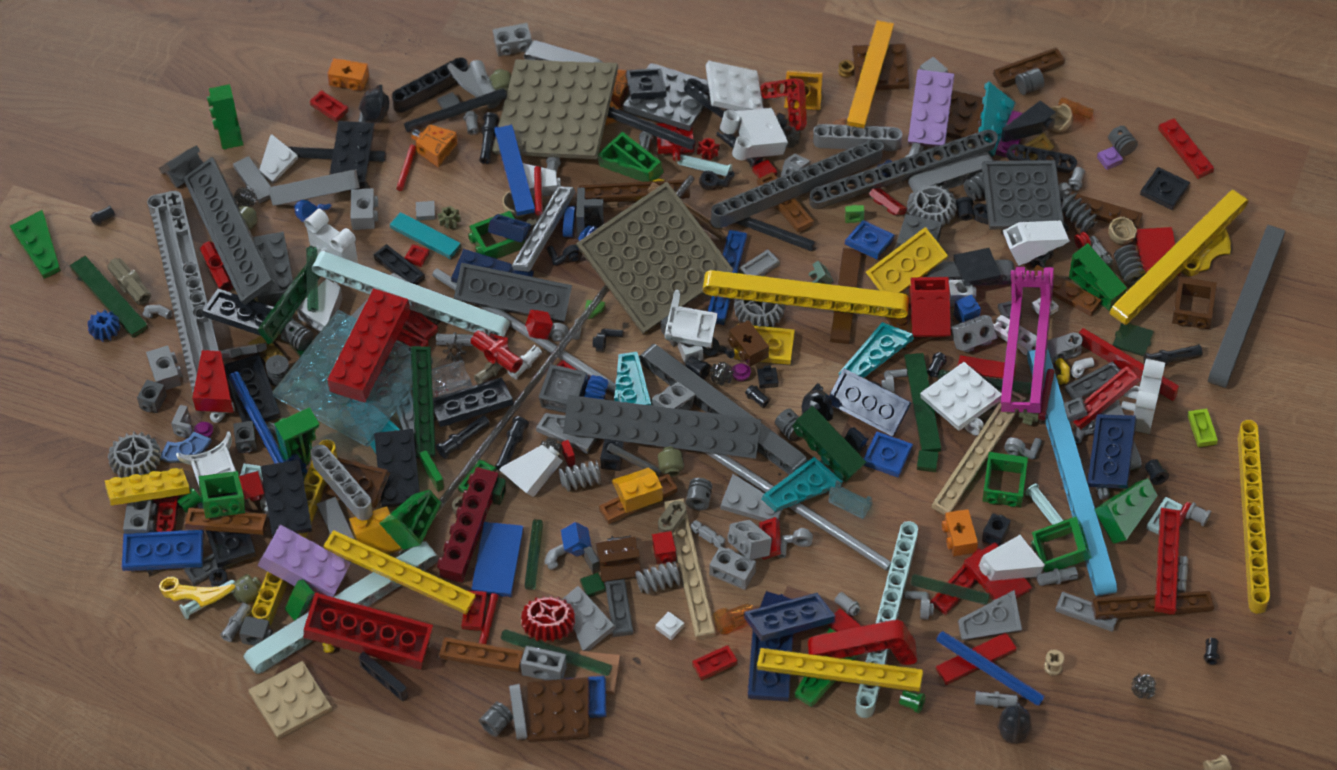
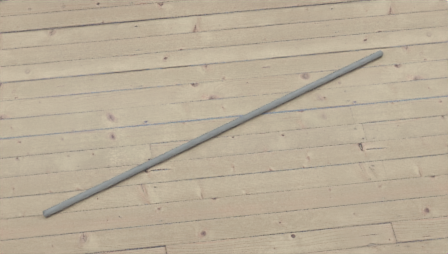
[432,268,891,571]

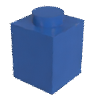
[954,294,981,323]
[561,522,592,557]

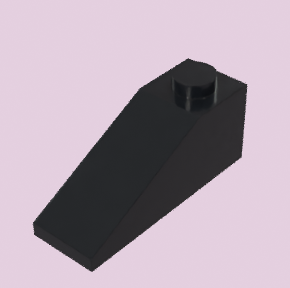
[1001,100,1056,143]

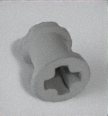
[1186,502,1212,527]

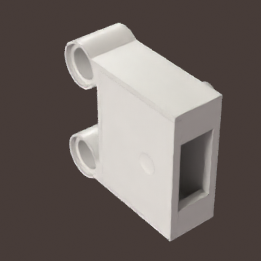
[720,108,788,160]
[304,209,358,263]
[1121,359,1165,434]

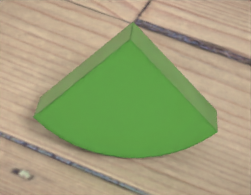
[584,300,606,319]

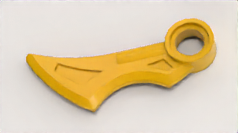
[1182,228,1231,276]
[159,577,235,607]

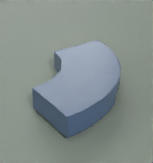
[159,432,212,463]

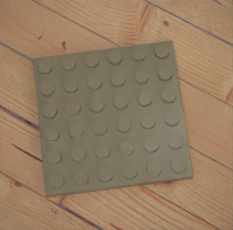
[492,60,619,159]
[576,182,733,334]

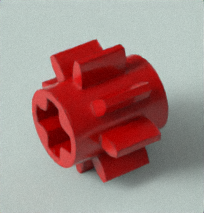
[697,138,719,161]

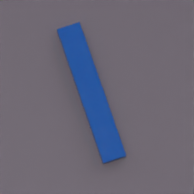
[494,125,535,216]
[708,230,747,325]

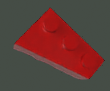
[192,350,234,413]

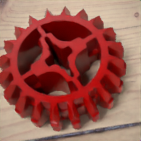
[521,595,575,643]

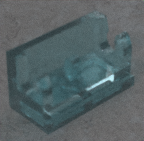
[829,481,873,519]

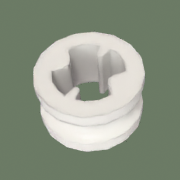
[965,418,984,435]

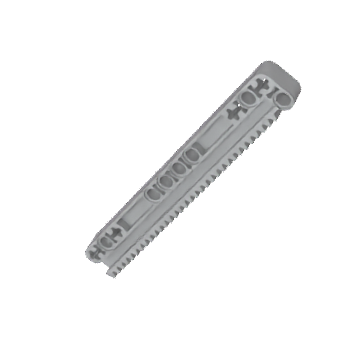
[147,191,219,393]

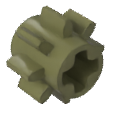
[438,206,461,229]
[1019,400,1038,425]

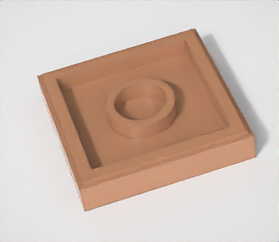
[575,651,620,694]

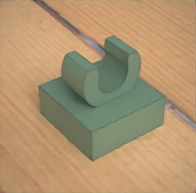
[809,260,834,284]

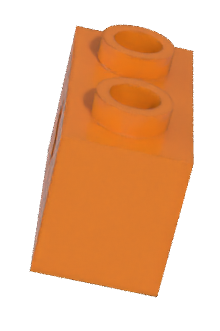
[327,58,369,91]
[942,509,978,557]

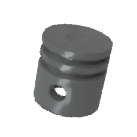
[1015,68,1045,95]
[1108,125,1138,156]
[281,320,313,351]
[266,355,291,387]
[775,408,799,441]
[686,478,713,510]
[479,702,514,737]

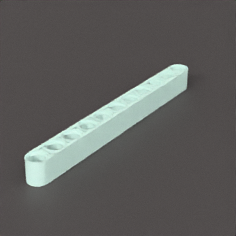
[312,251,510,337]
[856,521,918,718]
[244,542,439,674]

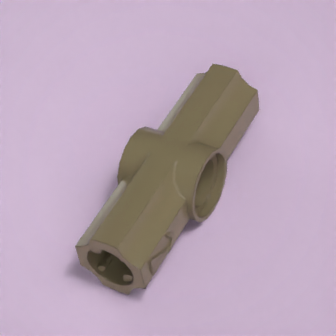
[107,258,151,305]

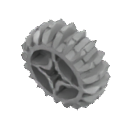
[907,184,957,228]
[734,299,785,327]
[108,431,161,478]

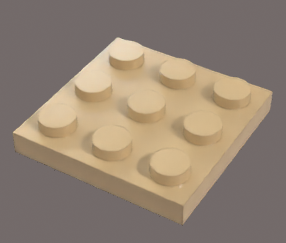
[248,661,332,740]

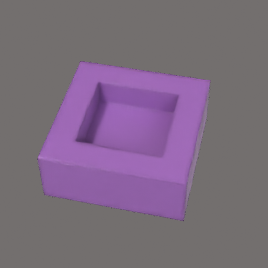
[1097,147,1123,170]

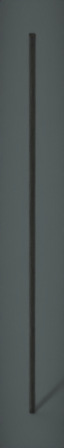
[394,175,695,558]

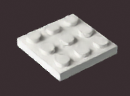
[706,61,763,111]
[920,362,1001,431]

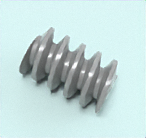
[558,460,601,492]
[636,562,680,595]

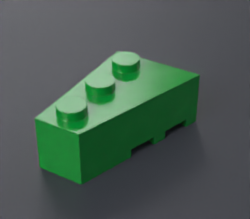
[597,132,664,182]

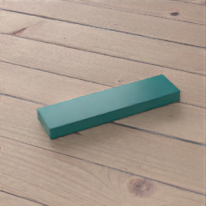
[389,212,461,259]

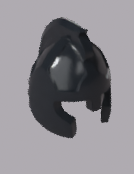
[359,85,390,123]
[801,383,834,421]
[998,703,1032,744]

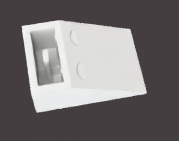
[1003,221,1069,266]

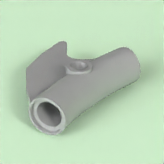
[448,60,501,109]

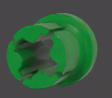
[177,488,202,513]
[899,690,926,714]

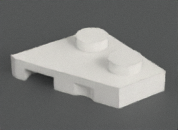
[259,135,298,183]

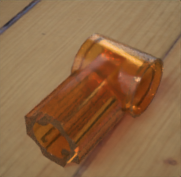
[712,603,753,635]

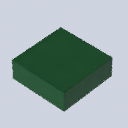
[917,450,938,472]
[492,477,506,505]
[580,573,606,597]

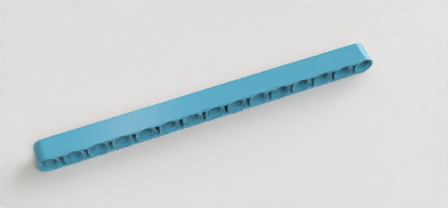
[1027,349,1117,596]

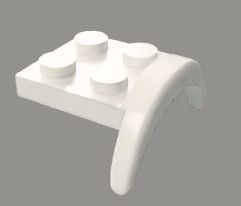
[664,290,717,348]
[176,431,236,485]

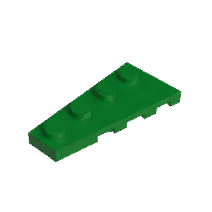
[10,209,61,279]
[795,628,859,707]

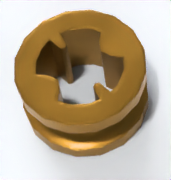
[838,60,854,78]

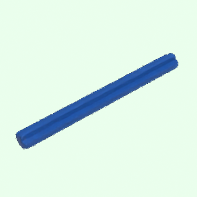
[229,372,286,463]
[937,631,1044,706]

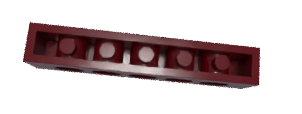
[437,467,499,583]

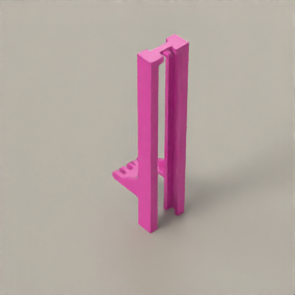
[1001,267,1054,413]

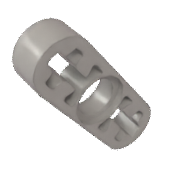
[509,684,527,740]

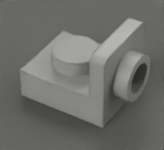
[781,153,810,176]
[171,405,193,437]

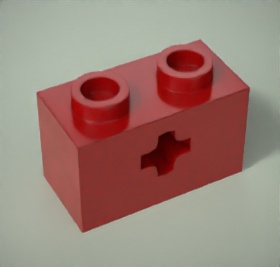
[239,470,265,502]

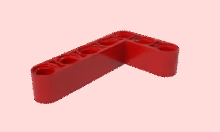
[808,620,917,665]

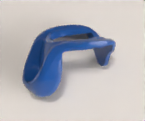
[295,200,332,223]

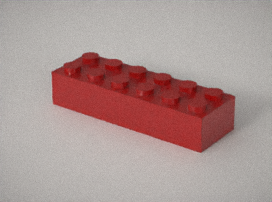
[327,288,411,403]
[303,592,433,670]

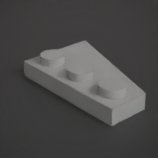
[536,413,597,454]
[721,474,783,521]
[563,586,616,652]
[958,590,1022,640]

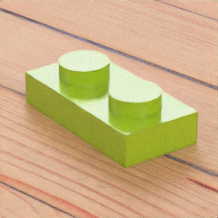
[1187,408,1218,447]

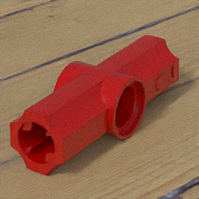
[200,241,234,292]
[471,330,523,374]

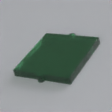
[1113,323,1154,356]

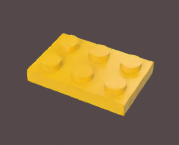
[734,324,795,365]

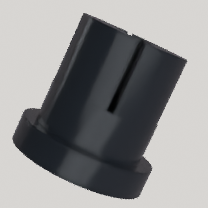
[955,197,974,221]
[685,357,711,380]
[1145,459,1169,485]

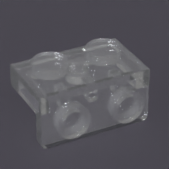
[432,360,472,397]

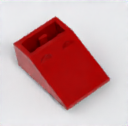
[909,277,951,337]

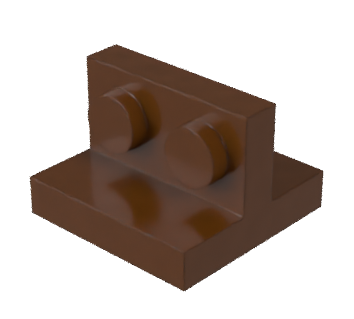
[596,536,641,583]

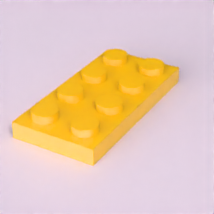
[866,227,948,293]
[104,468,190,506]

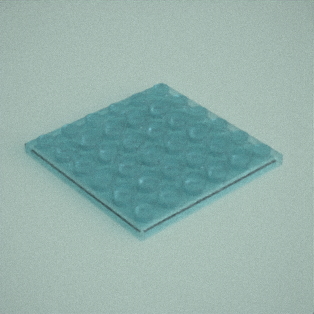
[272,310,433,447]

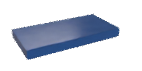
[471,522,524,597]
[122,530,204,571]

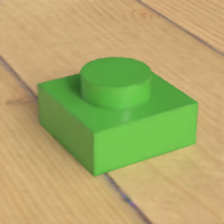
[845,205,864,223]

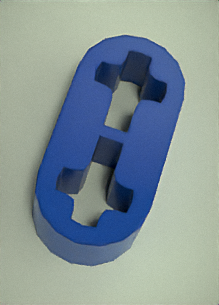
[563,206,575,237]

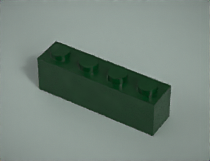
[792,405,866,483]

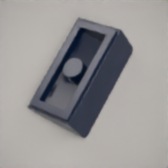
[488,214,531,242]

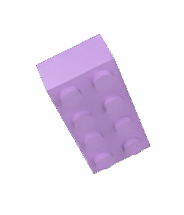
[908,69,954,147]
[258,525,351,597]

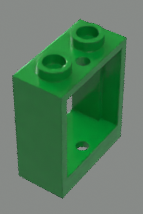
[468,211,525,259]
[982,452,1028,507]
[198,471,245,518]
[1031,516,1092,573]

